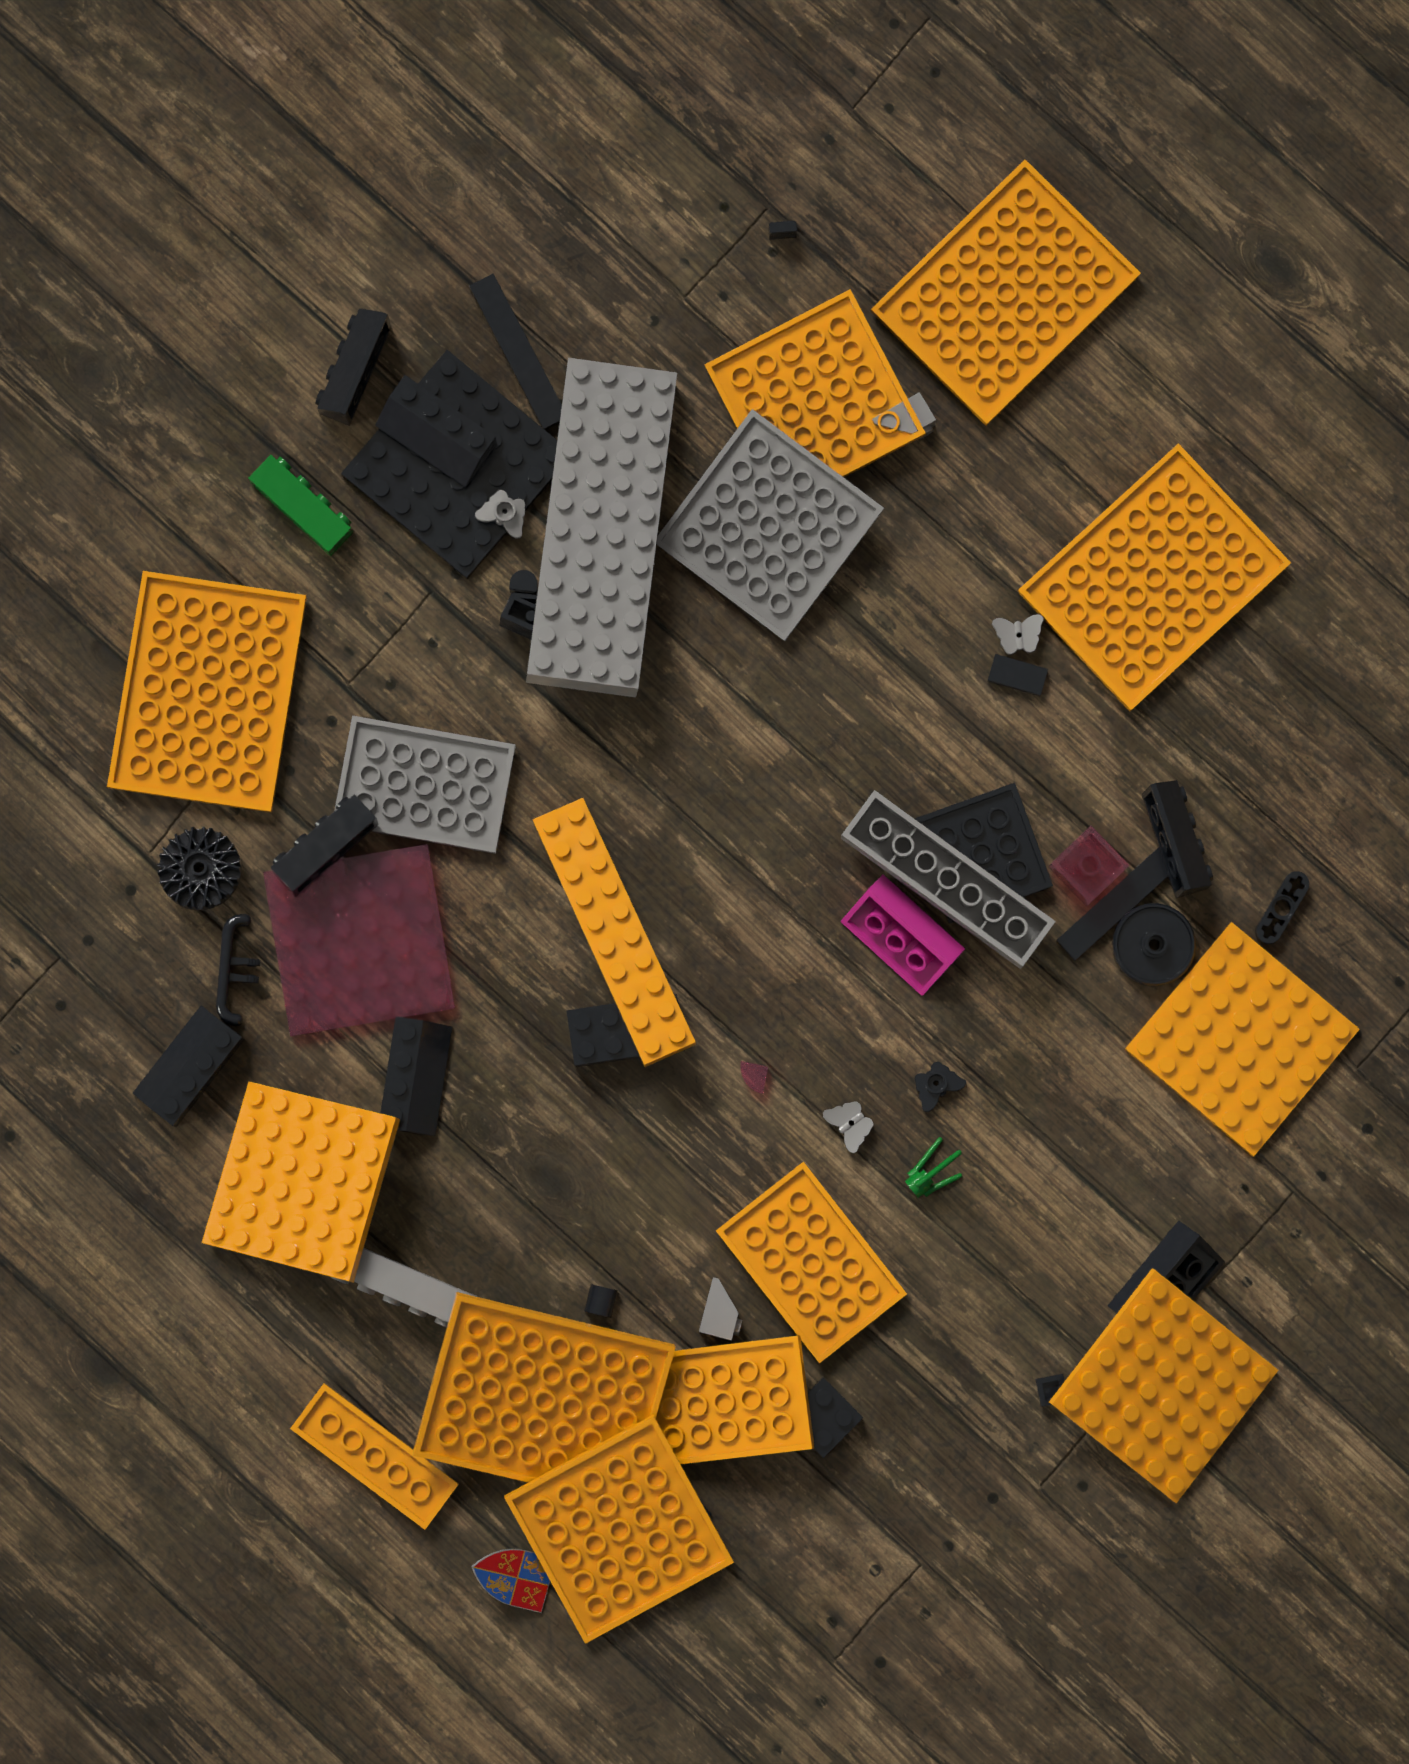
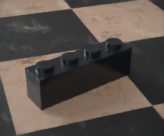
[270,794,379,898]

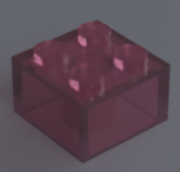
[1048,826,1130,907]

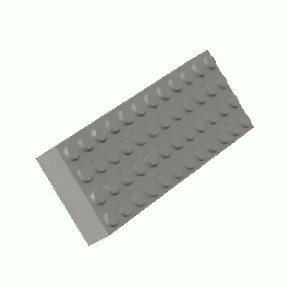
[526,358,677,697]

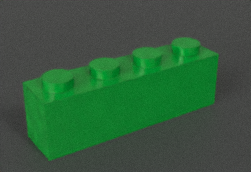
[248,454,353,557]

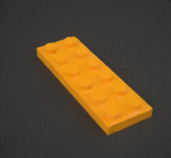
[290,1383,459,1530]

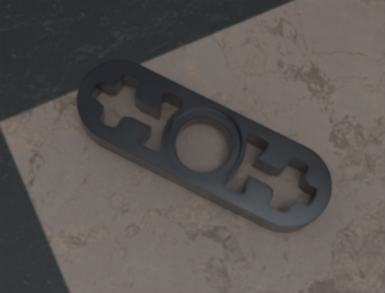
[1255,871,1309,945]

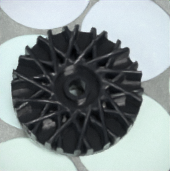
[157,827,242,910]
[1112,903,1196,987]

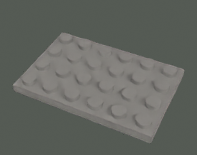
[334,716,516,854]

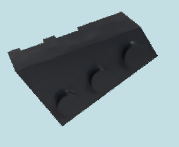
[499,593,537,640]

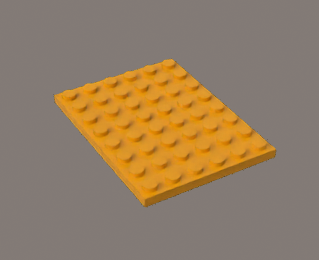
[870,160,1141,426]
[1017,443,1291,711]
[107,571,307,813]
[413,1292,676,1482]

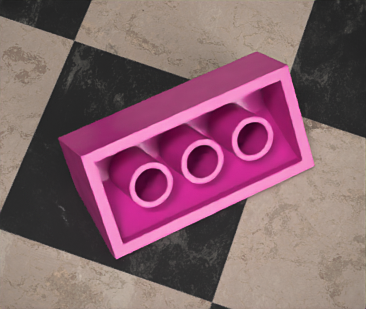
[840,875,965,996]

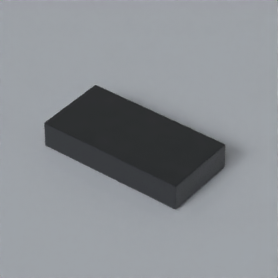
[987,654,1048,697]

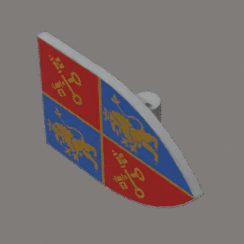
[471,1549,550,1613]

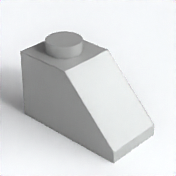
[872,392,936,439]
[699,1277,742,1340]

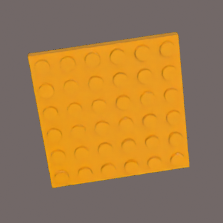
[704,289,926,477]
[1125,922,1360,1157]
[202,1082,400,1283]
[1049,1268,1278,1503]
[504,1414,734,1644]

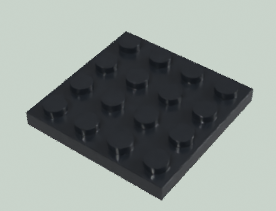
[914,783,1053,924]

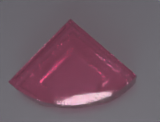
[740,1061,768,1094]

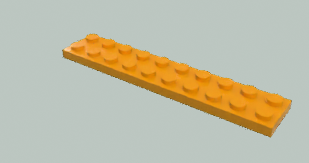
[532,798,696,1067]

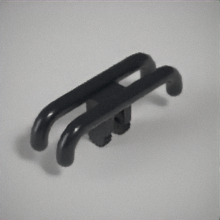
[216,914,261,1026]

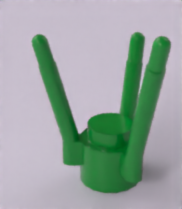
[905,1137,962,1198]

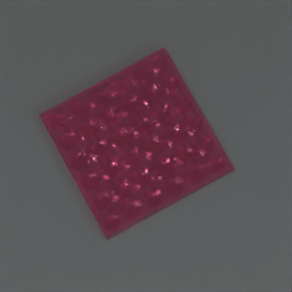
[263,844,455,1036]

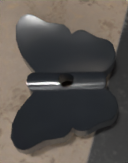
[915,1061,966,1113]

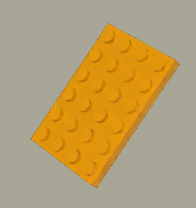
[716,1162,907,1363]
[656,1335,815,1464]

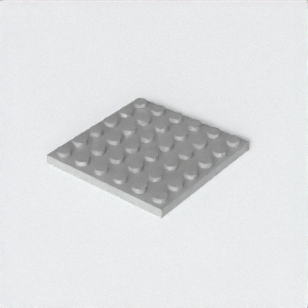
[656,409,885,641]

